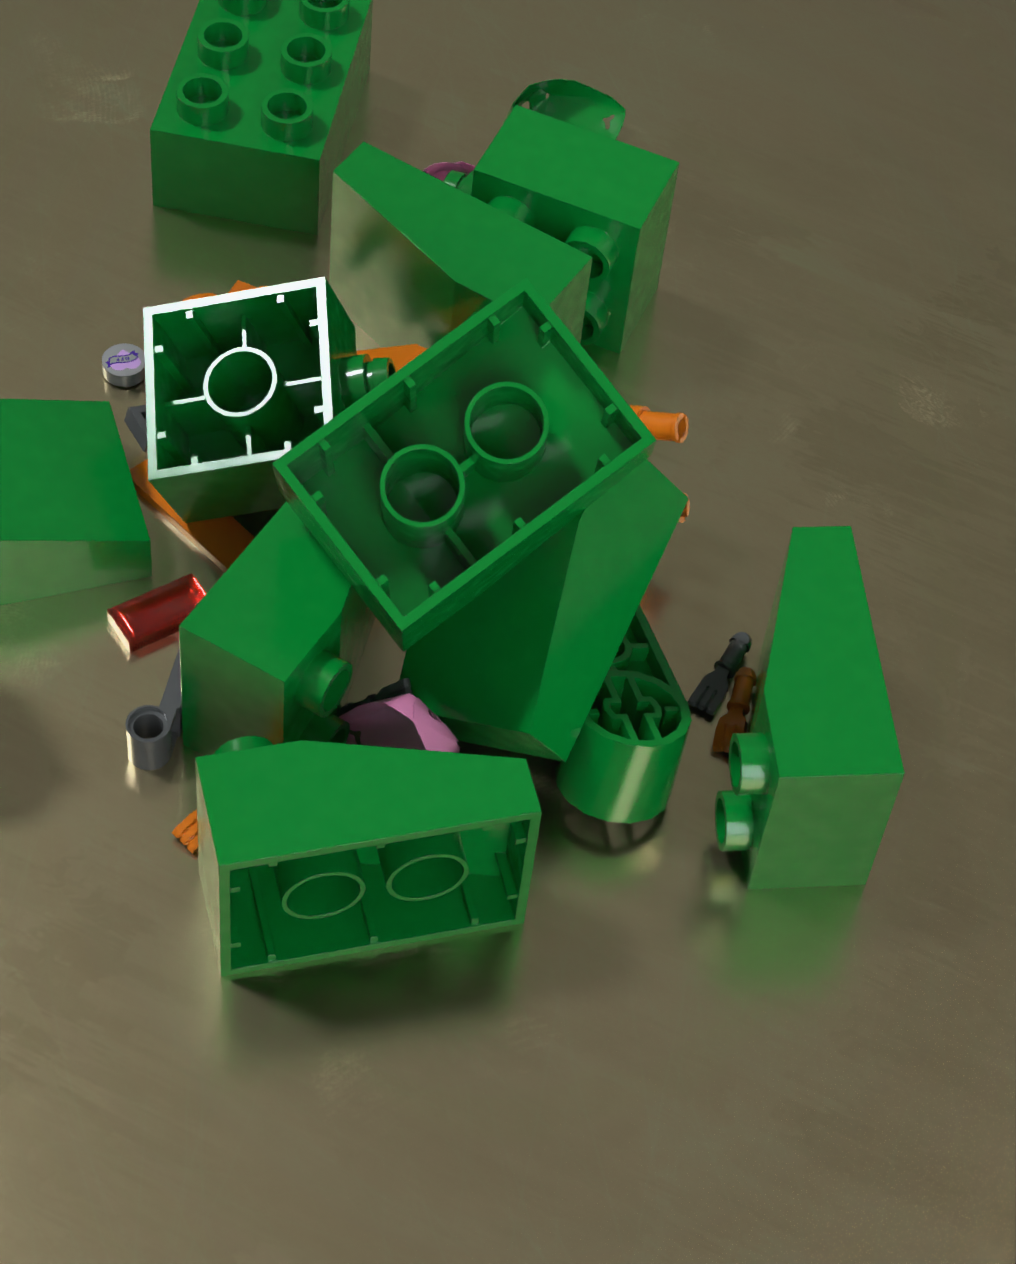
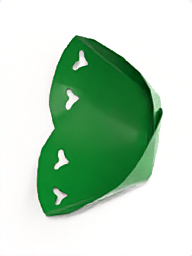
[503,79,626,139]

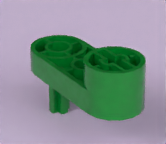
[555,604,692,824]

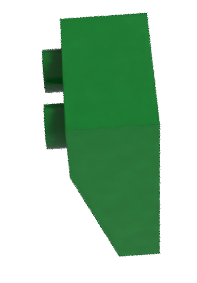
[329,141,593,349]
[272,276,657,652]
[0,399,152,606]
[399,459,689,762]
[179,501,376,756]
[715,526,905,889]
[195,736,542,977]

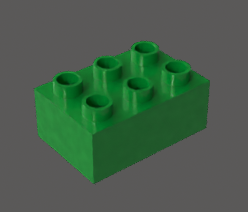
[150,0,373,235]

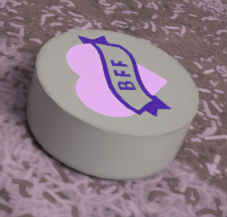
[102,343,145,387]

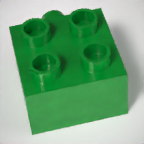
[444,105,679,354]
[143,277,396,523]

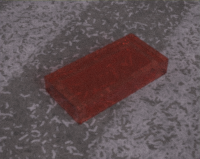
[107,573,206,653]

